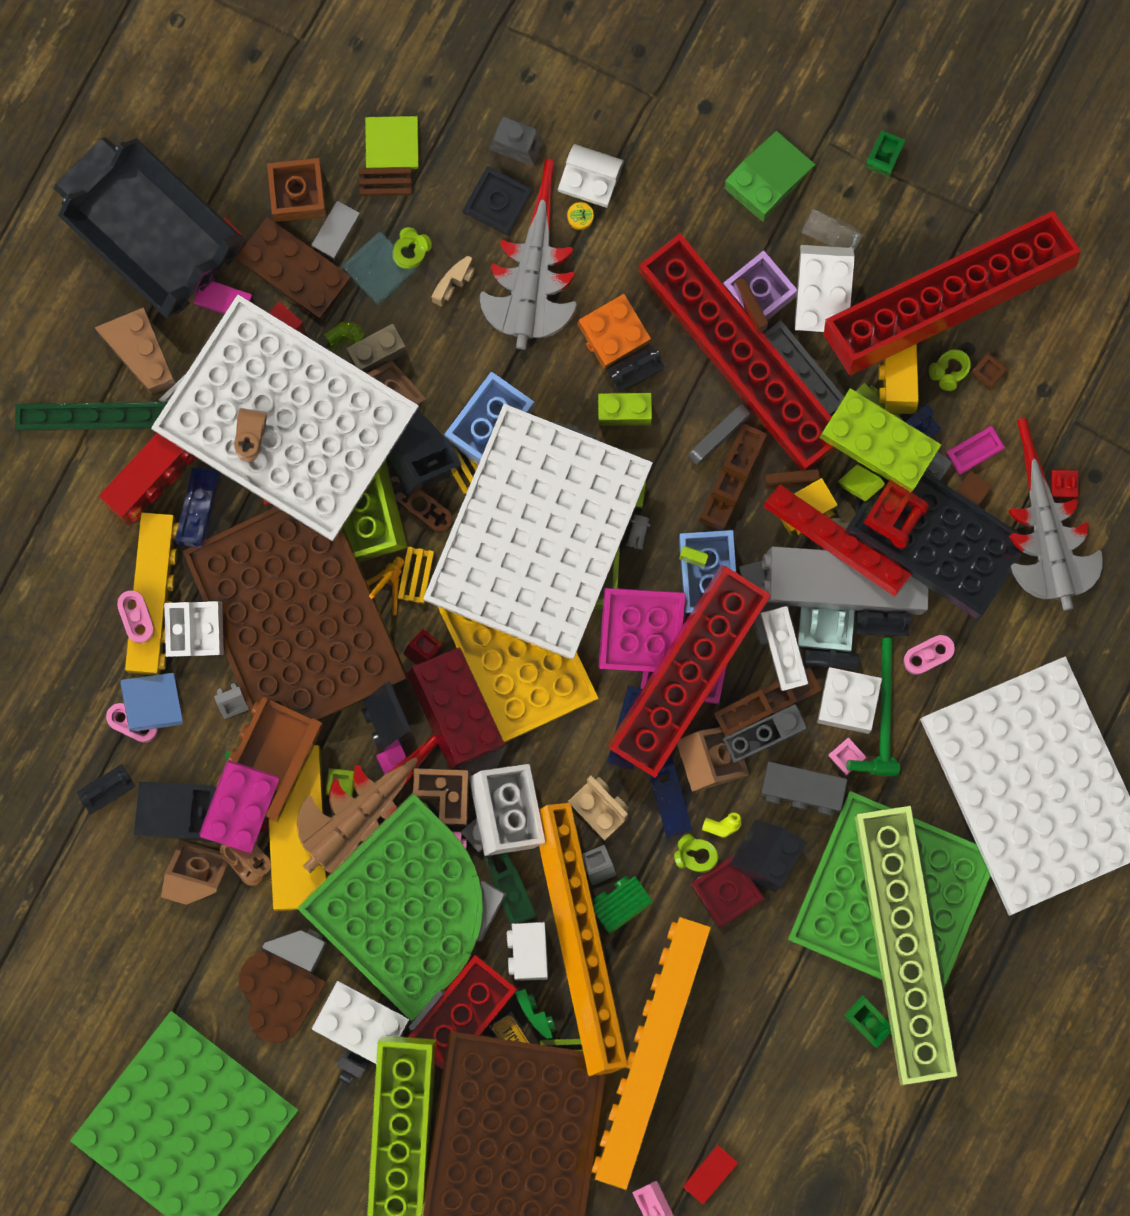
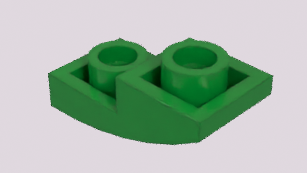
[515,989,556,1040]

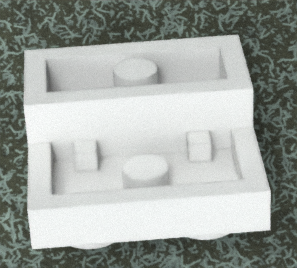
[558,144,624,208]
[164,601,224,657]

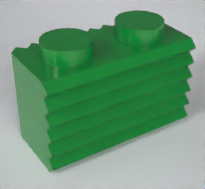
[592,876,654,935]

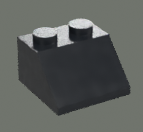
[729,819,807,893]

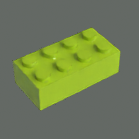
[819,389,941,492]
[343,460,408,562]

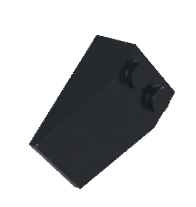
[361,681,415,751]

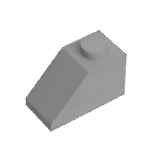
[262,929,327,973]

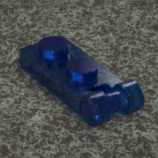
[649,758,692,838]

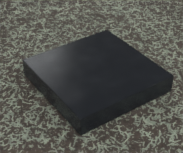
[463,166,533,236]

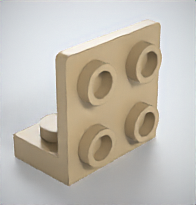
[568,776,628,841]

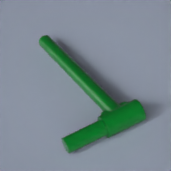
[846,638,900,777]

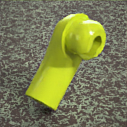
[702,813,742,837]

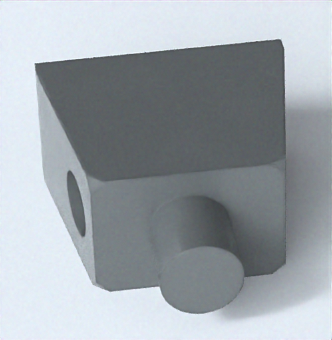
[488,117,544,167]

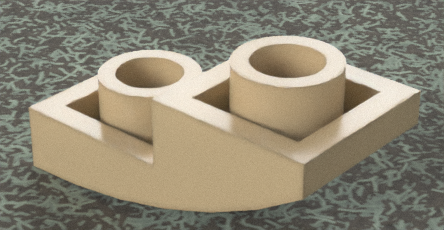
[431,256,475,307]

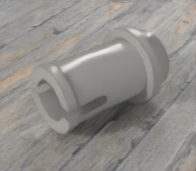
[626,515,651,550]

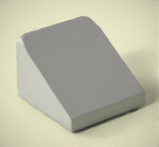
[582,845,616,885]

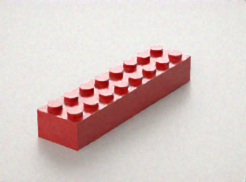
[607,565,771,778]

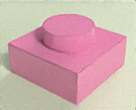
[828,737,866,776]

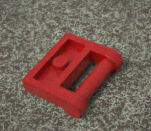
[864,480,929,548]

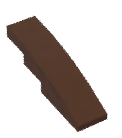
[699,423,767,531]
[714,667,822,737]

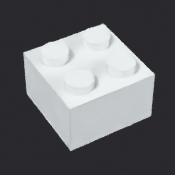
[817,667,882,734]
[507,922,548,981]

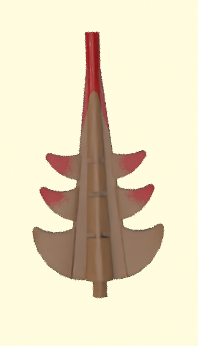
[296,734,438,874]

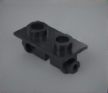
[606,345,665,393]
[855,610,912,636]
[77,764,136,815]

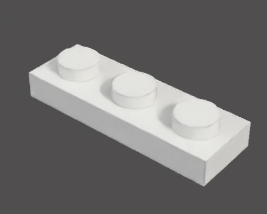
[760,606,808,691]

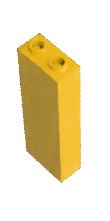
[269,745,328,911]

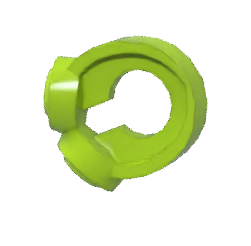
[392,227,432,269]
[929,350,971,391]
[675,834,719,872]

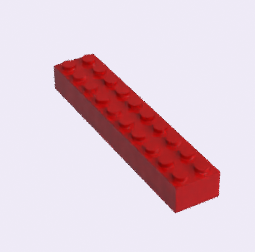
[823,211,1081,376]
[639,233,836,471]
[99,302,307,526]

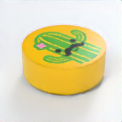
[567,202,593,230]

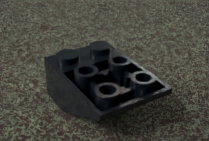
[387,409,461,495]
[134,782,216,842]

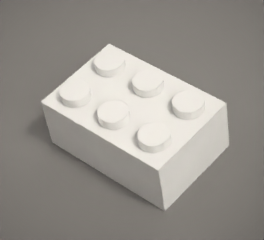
[795,245,854,332]
[469,764,545,856]
[312,981,411,1064]

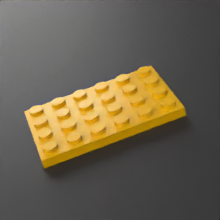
[437,606,598,743]

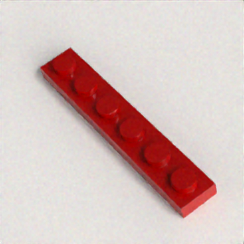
[764,485,911,597]

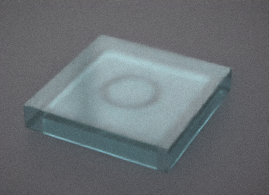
[342,232,416,305]

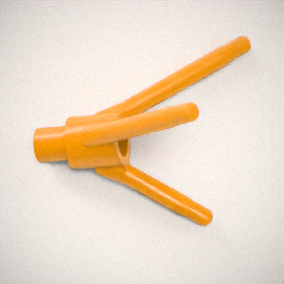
[367,557,405,616]

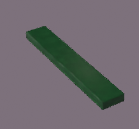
[15,402,168,431]

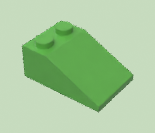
[724,131,815,222]

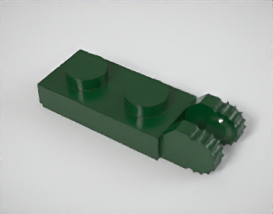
[484,853,537,926]

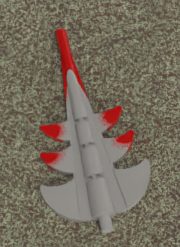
[480,159,577,350]
[1008,418,1103,611]

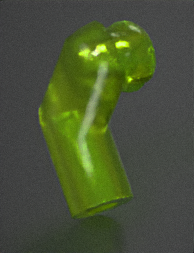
[324,322,364,345]

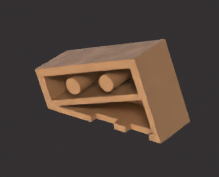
[95,308,176,395]

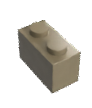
[346,324,407,374]

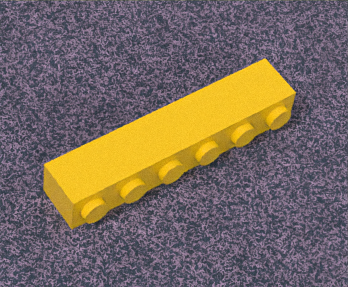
[125,513,180,675]

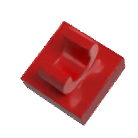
[1050,470,1078,499]

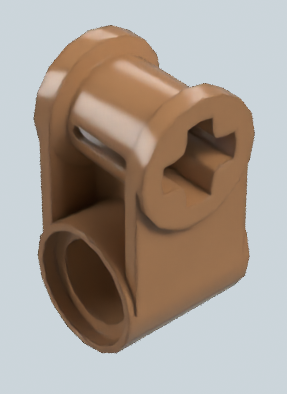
[234,408,267,462]
[220,843,271,886]

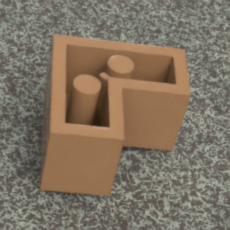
[413,769,470,827]

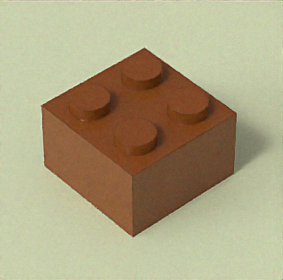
[267,158,327,222]

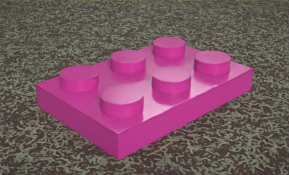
[199,759,279,853]

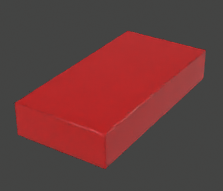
[682,1145,738,1204]

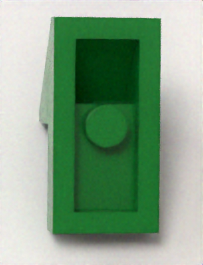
[866,130,906,178]
[844,996,891,1048]

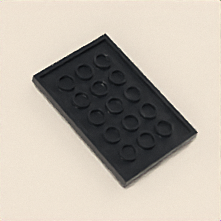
[844,471,1023,620]

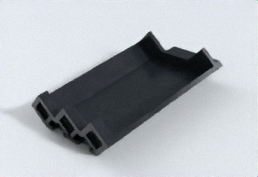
[54,137,245,318]

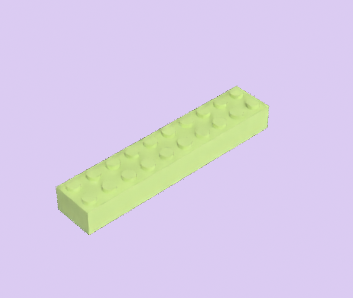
[855,806,957,1085]

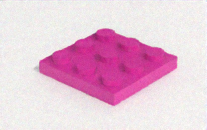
[599,588,685,672]

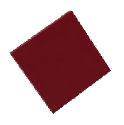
[690,854,765,928]

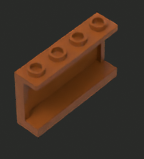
[216,696,324,823]

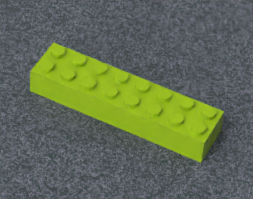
[367,1036,437,1216]

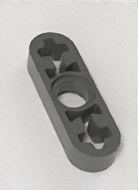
[688,404,752,466]

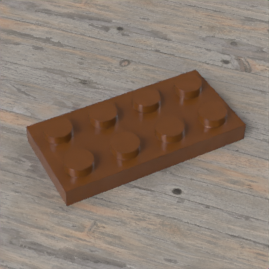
[236,217,351,320]

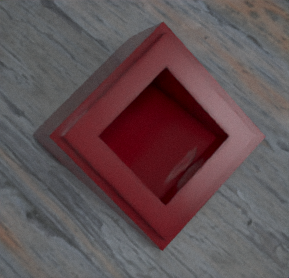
[403,629,443,665]

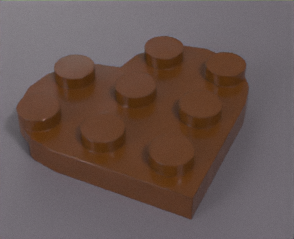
[239,952,327,1043]

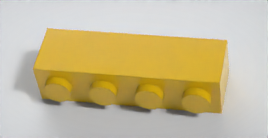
[878,344,918,414]

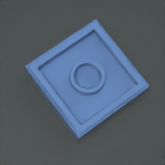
[120,673,183,732]

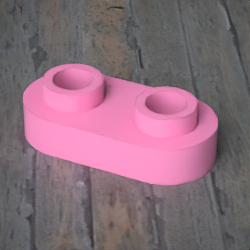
[117,591,154,643]
[903,635,955,675]
[106,703,158,743]

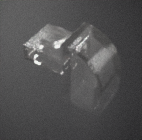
[801,208,862,251]

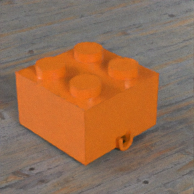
[577,294,651,369]

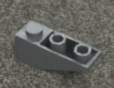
[723,704,809,763]

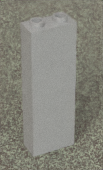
[761,547,928,615]

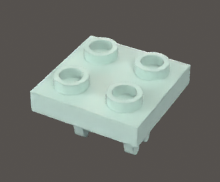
[798,607,855,652]

